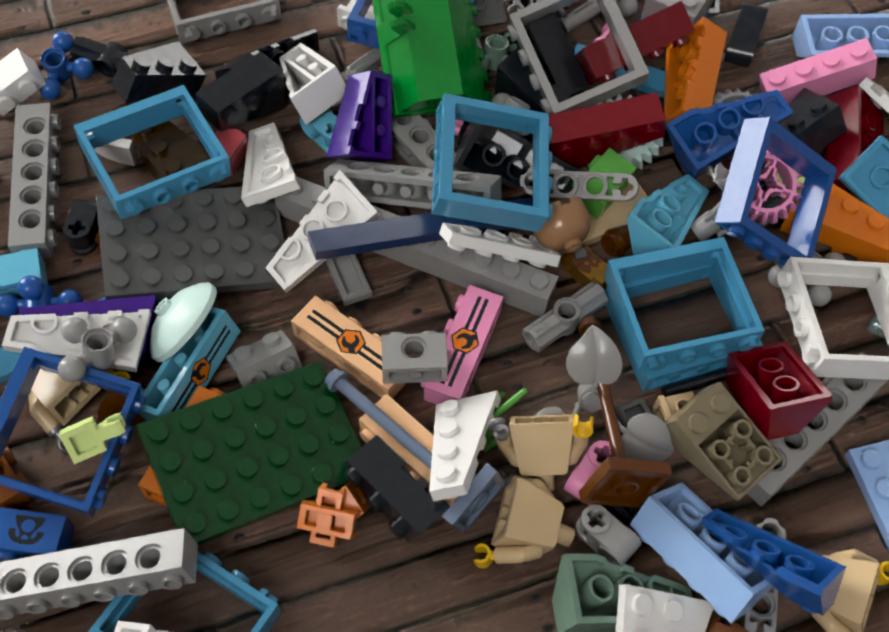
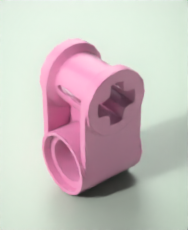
[563,440,612,505]

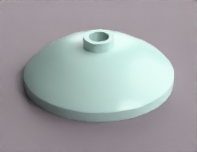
[149,282,217,362]

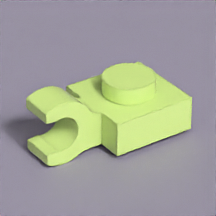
[59,413,126,464]

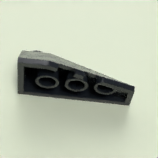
[215,29,319,80]

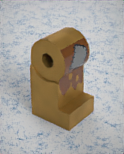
[560,243,607,291]

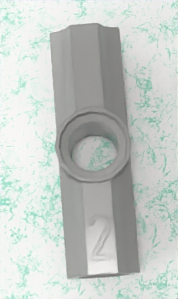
[522,282,609,353]

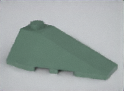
[552,554,693,632]

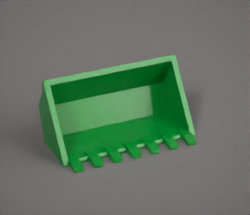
[372,0,492,118]

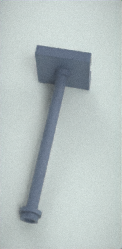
[325,368,507,534]

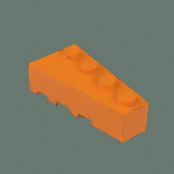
[664,16,727,125]
[780,184,889,263]

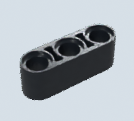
[723,1,769,68]

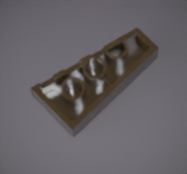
[112,102,216,189]

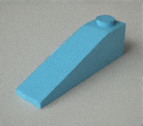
[626,174,710,255]

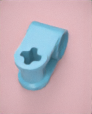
[299,108,337,153]

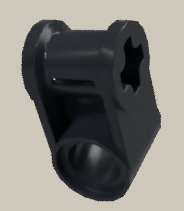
[63,199,99,256]

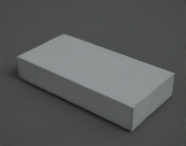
[325,254,372,306]

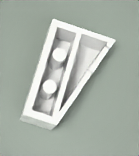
[279,43,346,125]

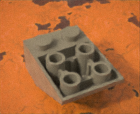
[665,381,783,501]

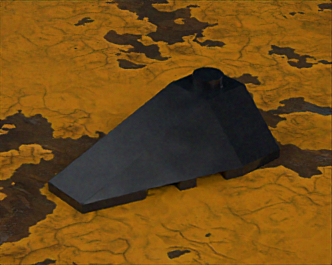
[453,122,580,193]

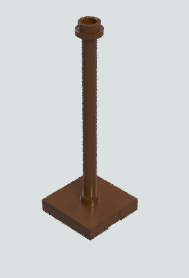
[578,316,672,508]

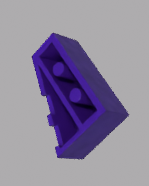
[326,70,392,162]

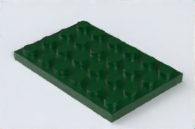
[136,361,362,545]

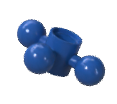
[39,31,95,100]
[0,275,83,317]

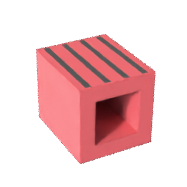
[215,128,247,176]

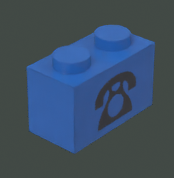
[0,507,75,562]

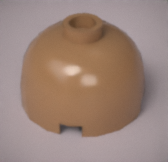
[532,196,591,253]

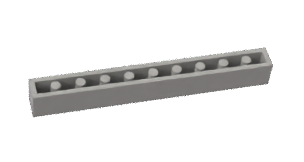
[275,177,559,317]

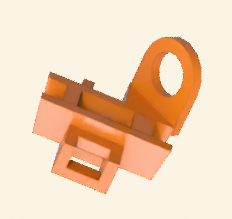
[297,483,369,548]

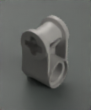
[575,504,641,566]

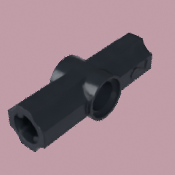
[70,36,131,78]

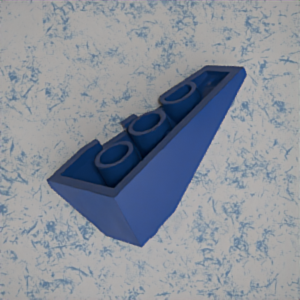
[665,90,794,179]
[701,509,846,616]

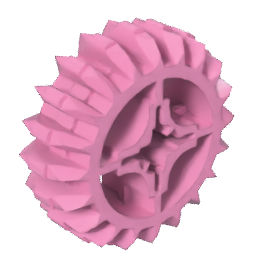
[723,150,805,225]

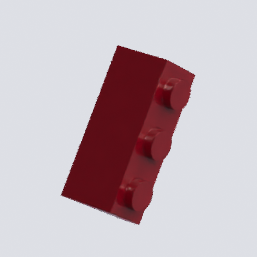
[726,341,833,440]

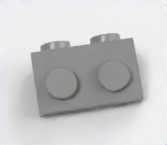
[225,330,302,388]

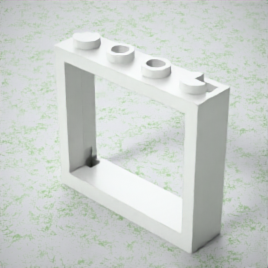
[777,257,889,380]

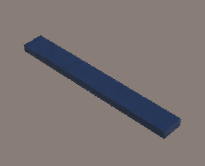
[307,197,533,260]

